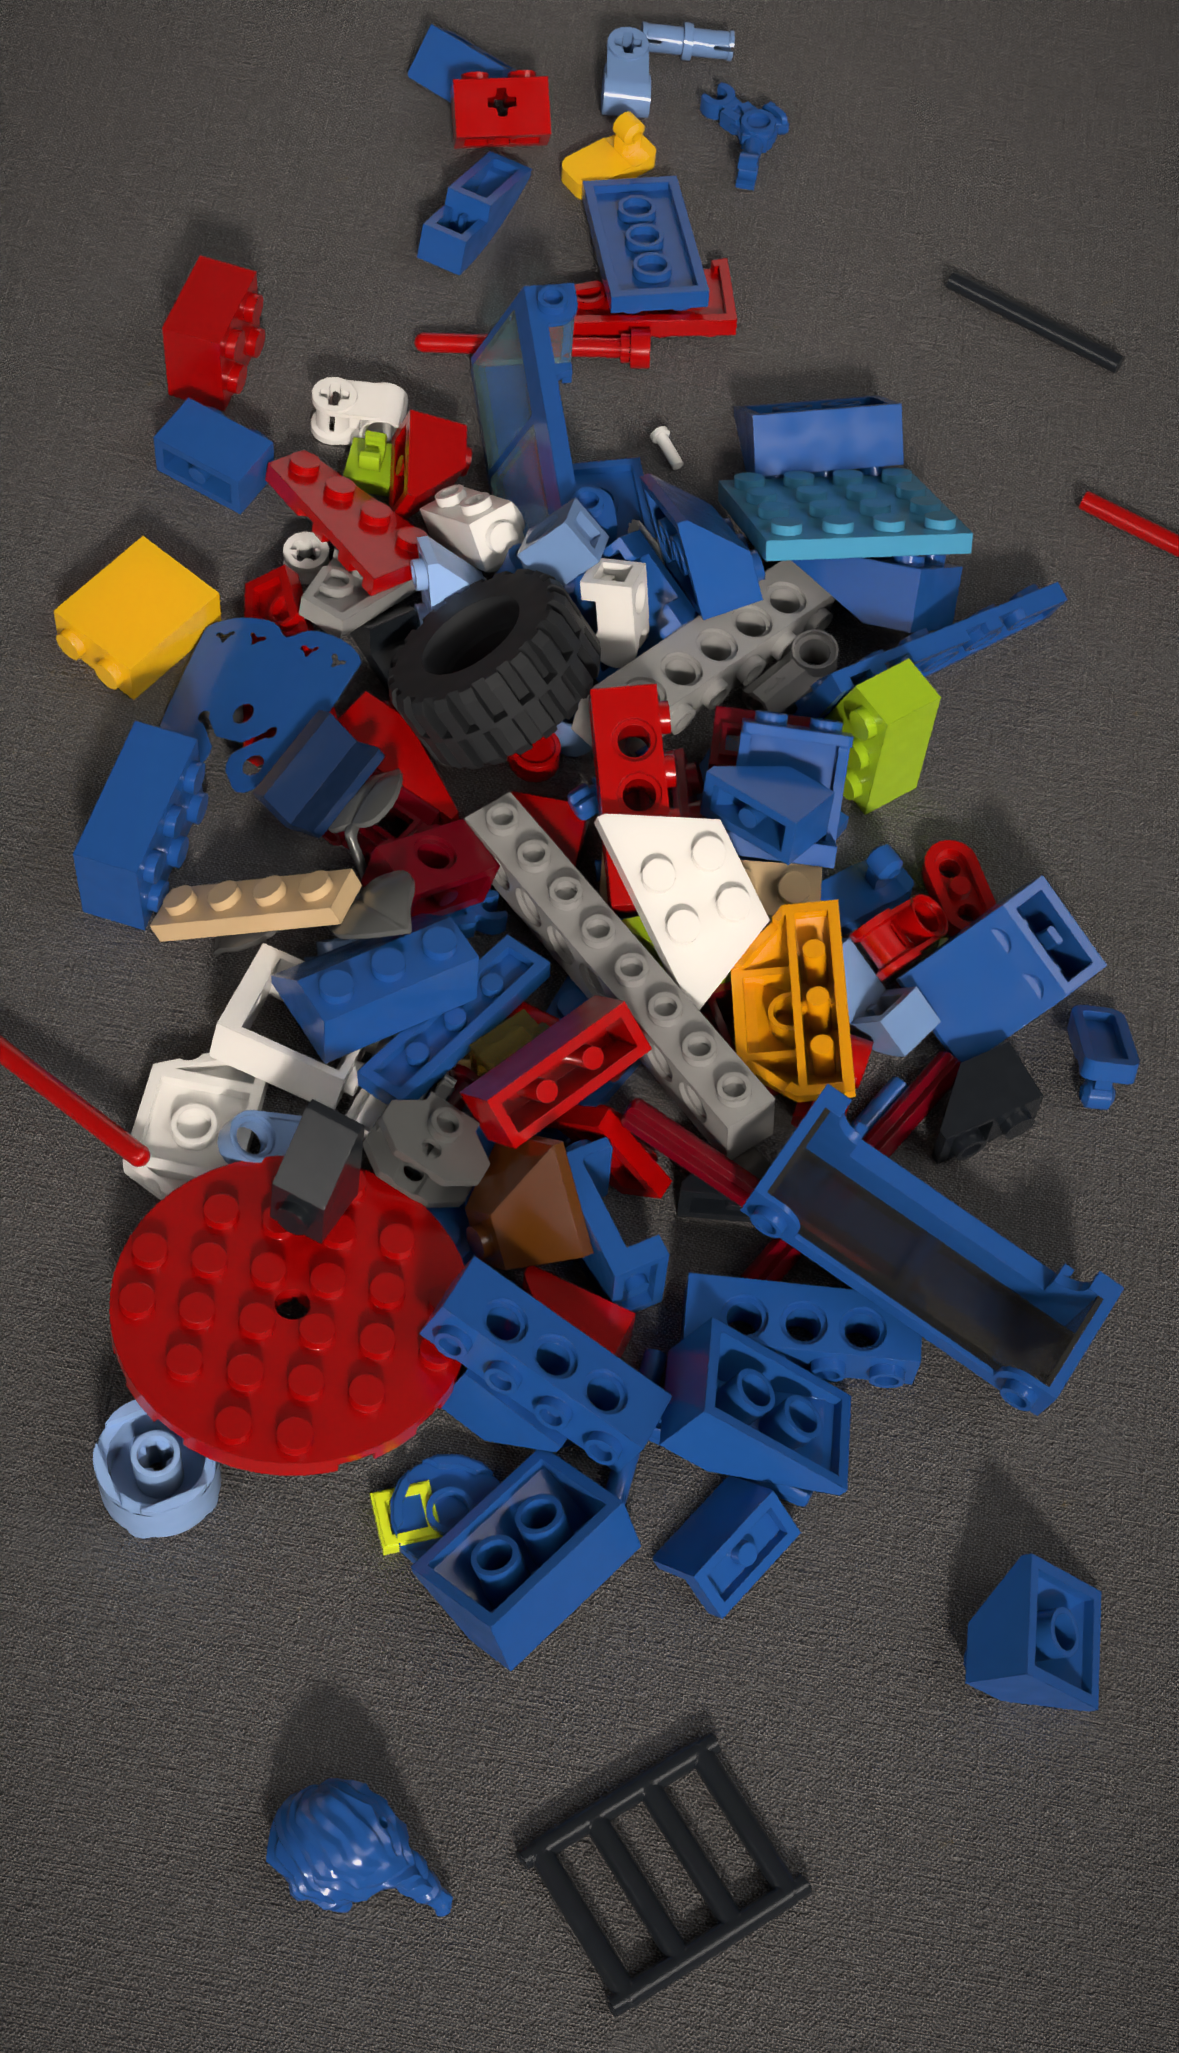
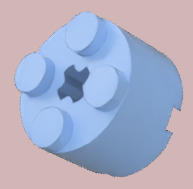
[93,1400,221,1539]

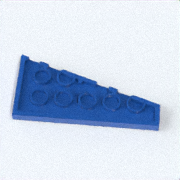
[793,582,1068,719]

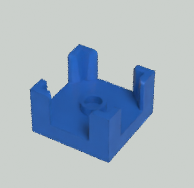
[563,529,699,683]

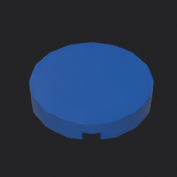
[390,1454,500,1564]

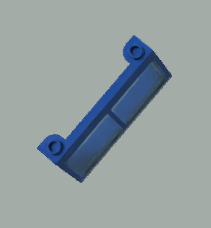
[471,283,618,555]

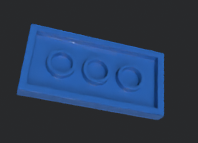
[582,176,709,314]

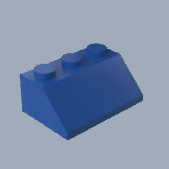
[734,395,904,479]
[640,473,765,620]
[271,913,479,1064]
[411,1450,641,1672]

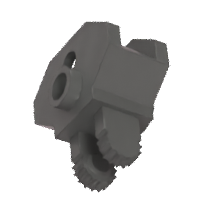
[363,1074,490,1208]

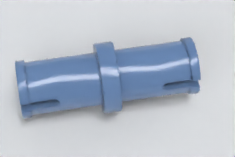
[641,21,735,61]

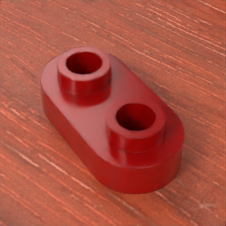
[921,840,996,937]

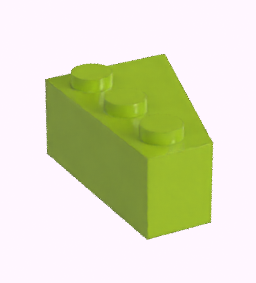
[824,658,941,815]

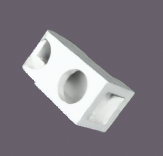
[580,558,649,668]

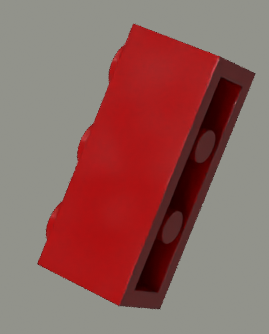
[459,995,652,1149]

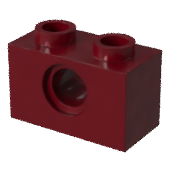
[361,819,500,917]

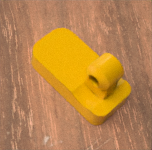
[561,111,656,200]

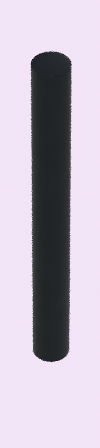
[946,271,1125,374]

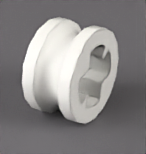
[283,532,330,584]

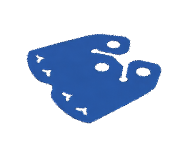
[160,618,362,793]

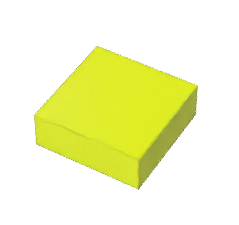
[370,1480,443,1556]

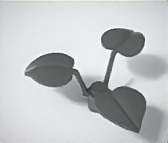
[214,768,415,958]

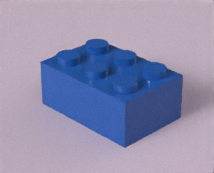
[73,721,209,931]

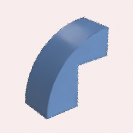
[842,937,941,1057]

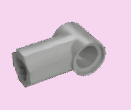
[741,629,839,715]

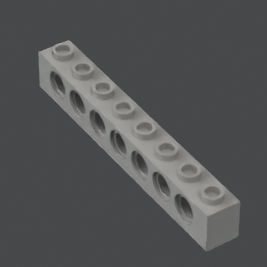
[464,792,775,1160]

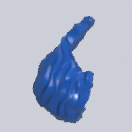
[266,1778,453,1917]

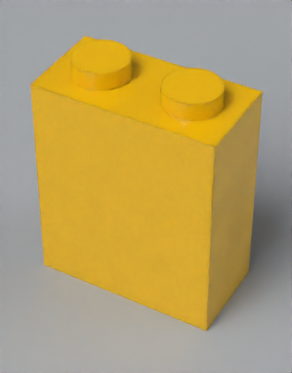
[53,536,222,700]

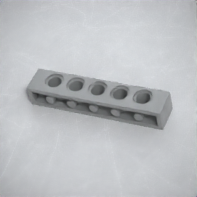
[571,560,835,757]

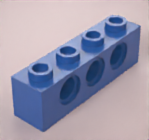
[419,1256,672,1474]
[680,1272,923,1388]

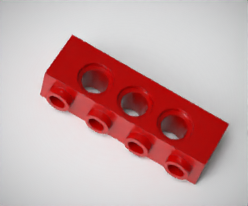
[588,684,681,918]

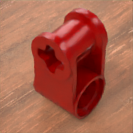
[849,894,949,982]

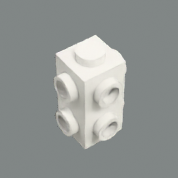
[420,485,525,572]

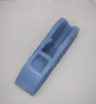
[217,1110,302,1164]

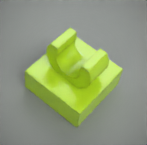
[343,430,392,497]

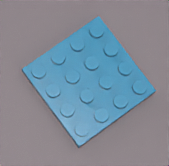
[718,468,973,561]

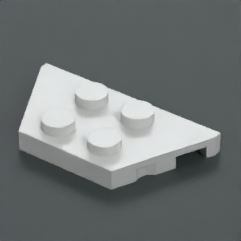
[594,814,770,1010]
[122,1053,269,1200]

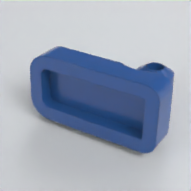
[821,844,914,936]
[1067,1005,1140,1110]

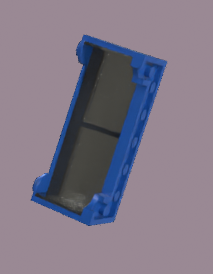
[740,1084,1124,1416]

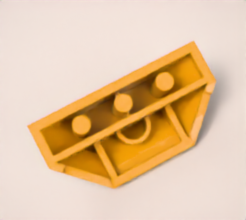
[731,899,856,1102]

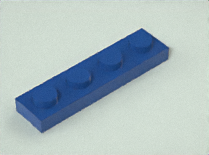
[357,934,550,1106]

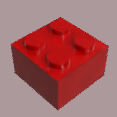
[162,255,265,412]

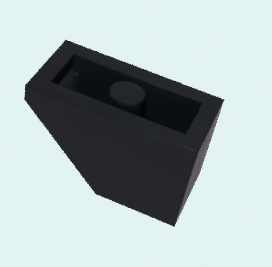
[270,1099,365,1244]

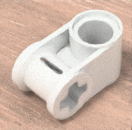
[310,377,408,446]

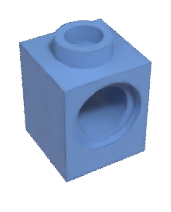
[517,497,609,586]

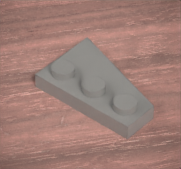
[299,547,417,639]

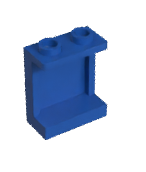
[726,710,854,869]
[565,1137,669,1313]

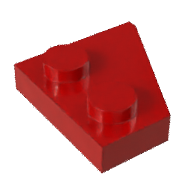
[546,1104,672,1199]

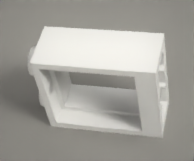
[209,943,381,1110]

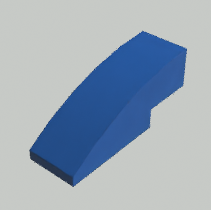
[417,151,532,276]

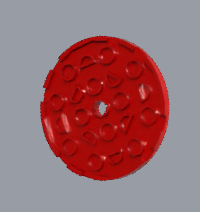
[109,1156,465,1476]

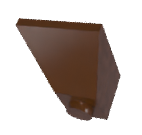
[465,1135,594,1270]

